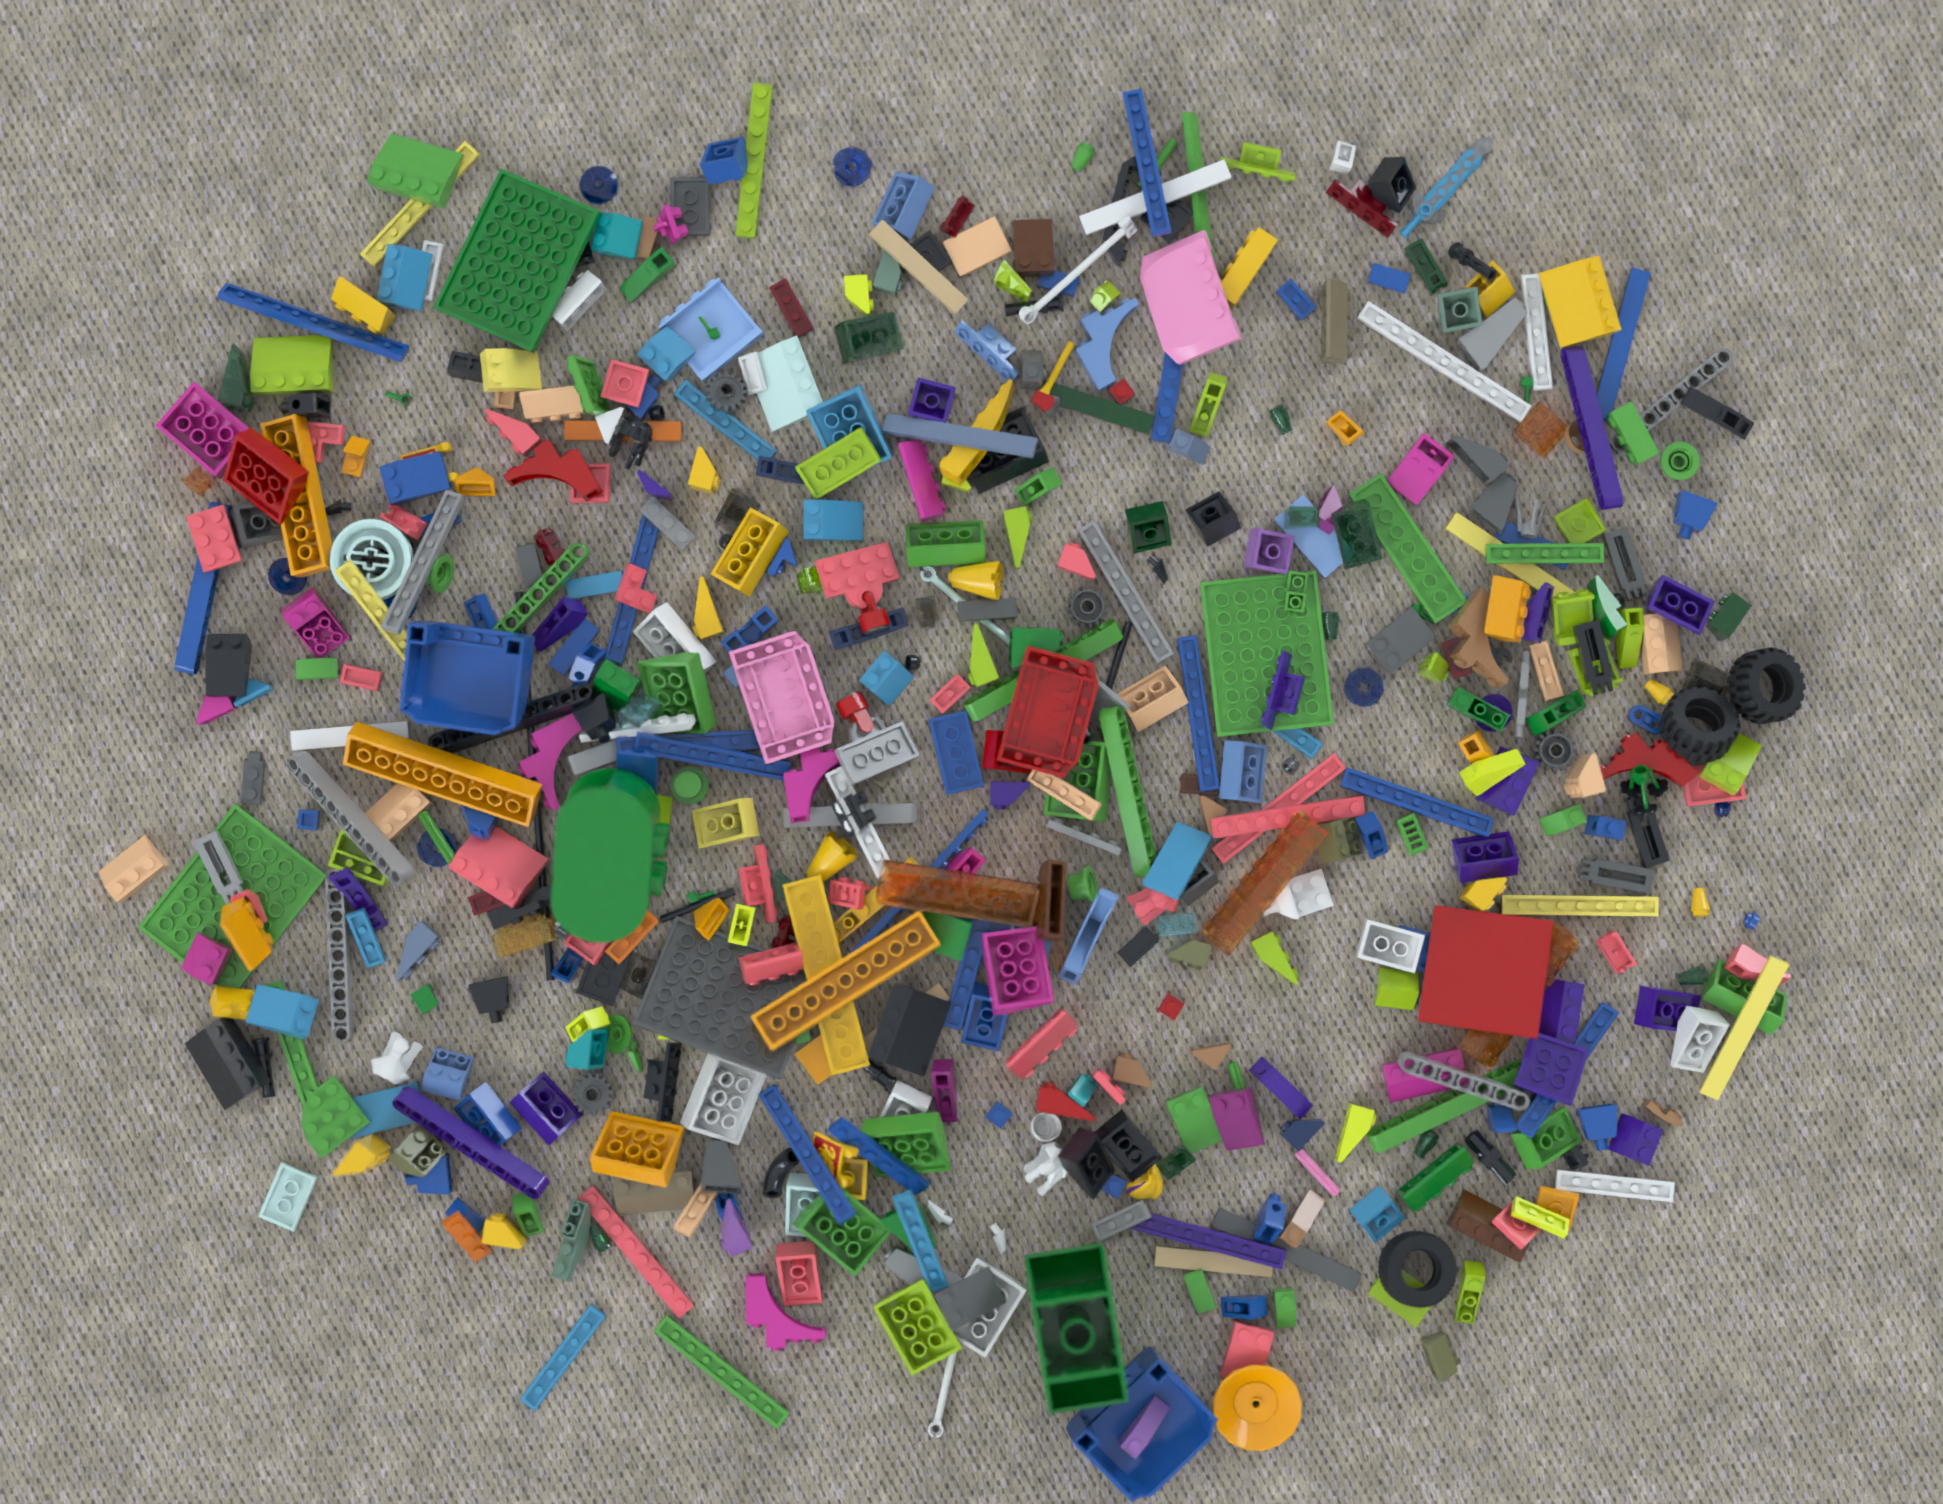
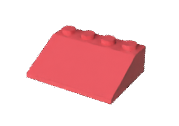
[448,826,549,909]
[1005,1007,1078,1079]

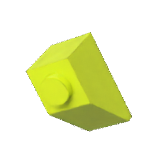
[565,1006,610,1043]

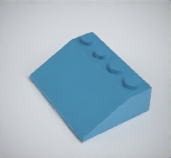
[806,384,894,467]

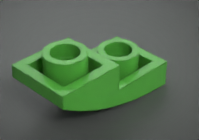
[1284,570,1309,613]
[295,658,338,680]
[1184,1269,1217,1314]

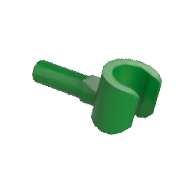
[698,315,720,340]
[1520,376,1533,404]
[385,391,412,406]
[1411,603,1433,624]
[686,890,715,903]

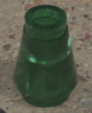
[1269,404,1293,435]
[1322,611,1340,640]
[1677,966,1708,985]
[1413,1130,1440,1159]
[589,1222,613,1253]

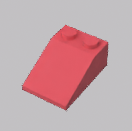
[776,1241,823,1306]
[1220,1319,1274,1378]

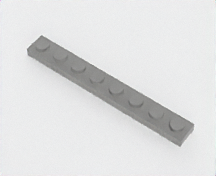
[381,490,465,635]
[1077,520,1174,664]

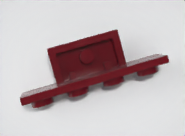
[1326,179,1398,238]

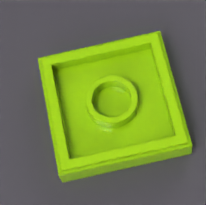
[1553,497,1607,543]

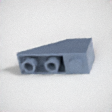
[396,921,441,981]

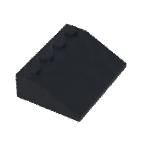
[969,407,1049,494]
[867,982,951,1076]
[184,1017,271,1111]

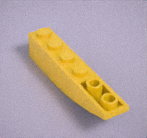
[939,379,1015,486]
[833,856,924,944]

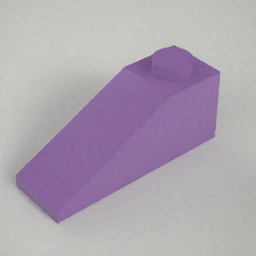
[720,1199,753,1257]
[1118,1395,1170,1459]

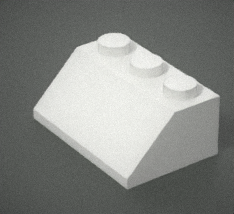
[552,270,607,331]

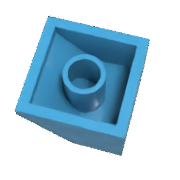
[637,325,696,381]
[859,651,914,707]
[1349,1186,1406,1243]

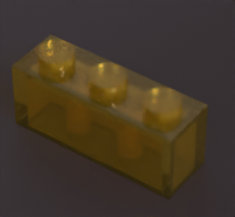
[492,915,559,958]

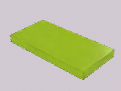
[795,426,882,500]

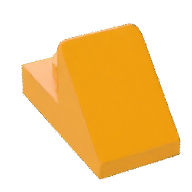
[1326,410,1364,446]
[341,436,371,478]

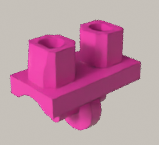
[653,204,688,245]

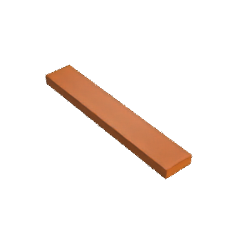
[564,421,682,442]

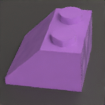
[1244,529,1295,574]

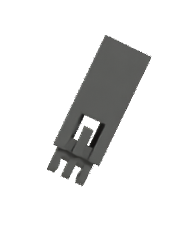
[1602,527,1647,602]
[1578,859,1654,894]

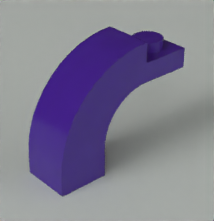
[1249,1057,1314,1119]

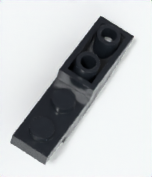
[1680,387,1754,440]

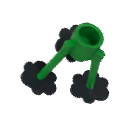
[1620,765,1669,816]

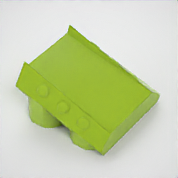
[993,260,1032,302]

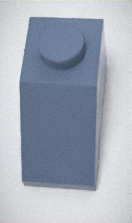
[1167,429,1210,465]

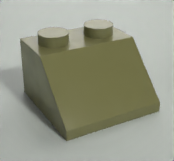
[1420,1331,1459,1383]

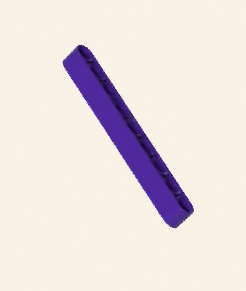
[1561,345,1623,510]
[392,1086,549,1199]

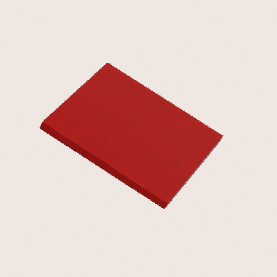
[1418,905,1554,1039]

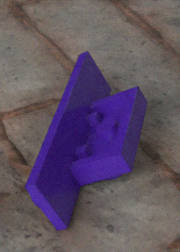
[1261,651,1305,730]

